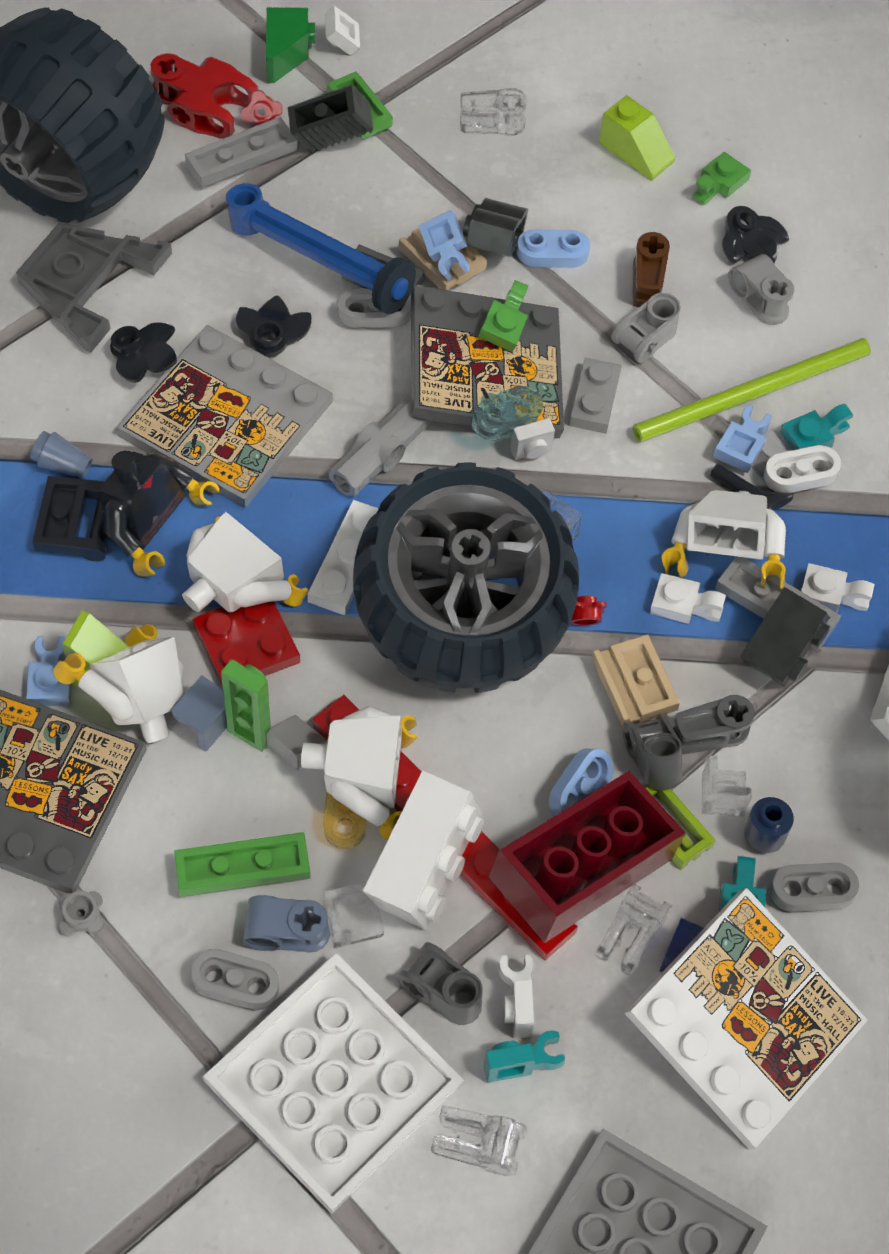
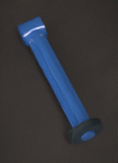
[226,183,416,314]

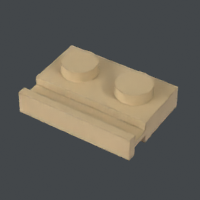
[399,215,487,290]
[592,635,680,728]

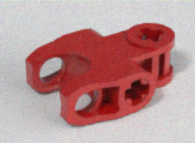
[150,53,258,139]

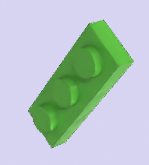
[221,659,271,752]
[174,832,311,897]

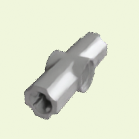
[329,399,430,497]

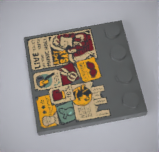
[411,285,564,439]
[0,690,147,894]

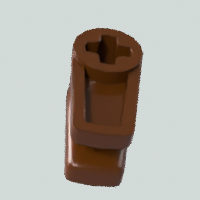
[633,232,670,308]

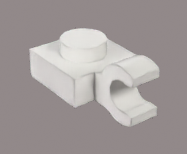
[801,563,875,613]
[650,573,726,624]
[499,955,534,1038]

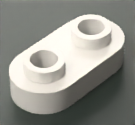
[764,445,841,493]

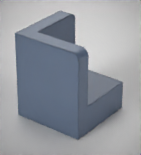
[171,675,227,751]

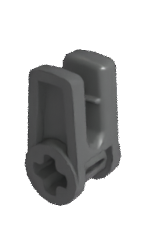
[673,695,755,755]

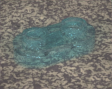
[471,386,543,441]

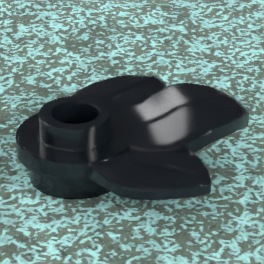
[722,206,789,264]
[236,295,312,356]
[110,322,177,383]

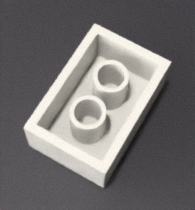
[363,771,484,930]

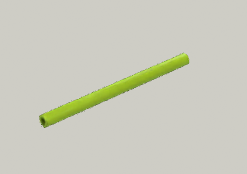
[632,338,871,443]

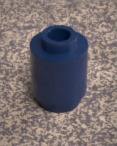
[744,797,794,853]

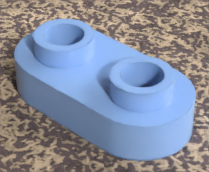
[516,229,590,268]
[549,748,614,817]

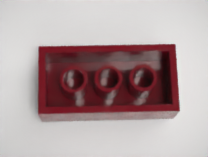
[489,770,686,943]

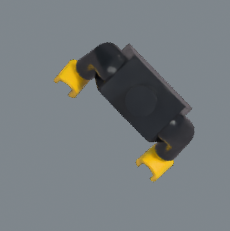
[99,450,220,577]

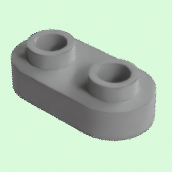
[338,289,411,328]
[770,863,859,912]
[191,949,279,1010]

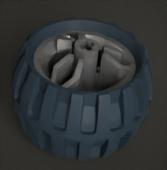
[0,7,165,223]
[353,462,579,693]

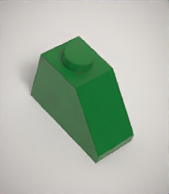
[266,7,315,83]

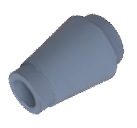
[30,431,93,479]

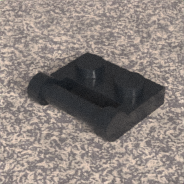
[32,476,108,562]

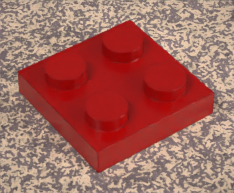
[193,601,300,688]

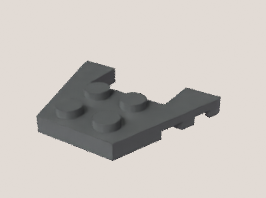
[16,223,172,353]

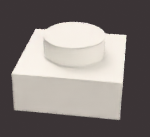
[325,6,360,56]
[510,418,555,461]

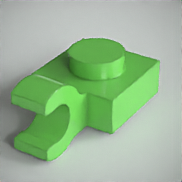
[692,151,752,205]
[478,280,528,352]

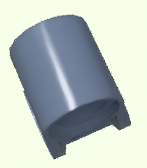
[243,895,330,953]

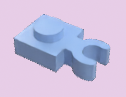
[419,210,470,281]
[713,405,771,473]
[26,636,72,706]

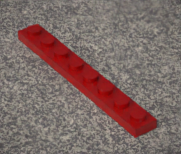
[312,694,578,961]

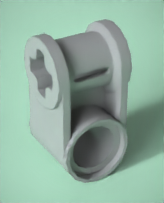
[728,254,794,325]
[611,293,681,364]

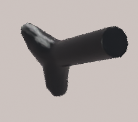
[710,463,793,510]

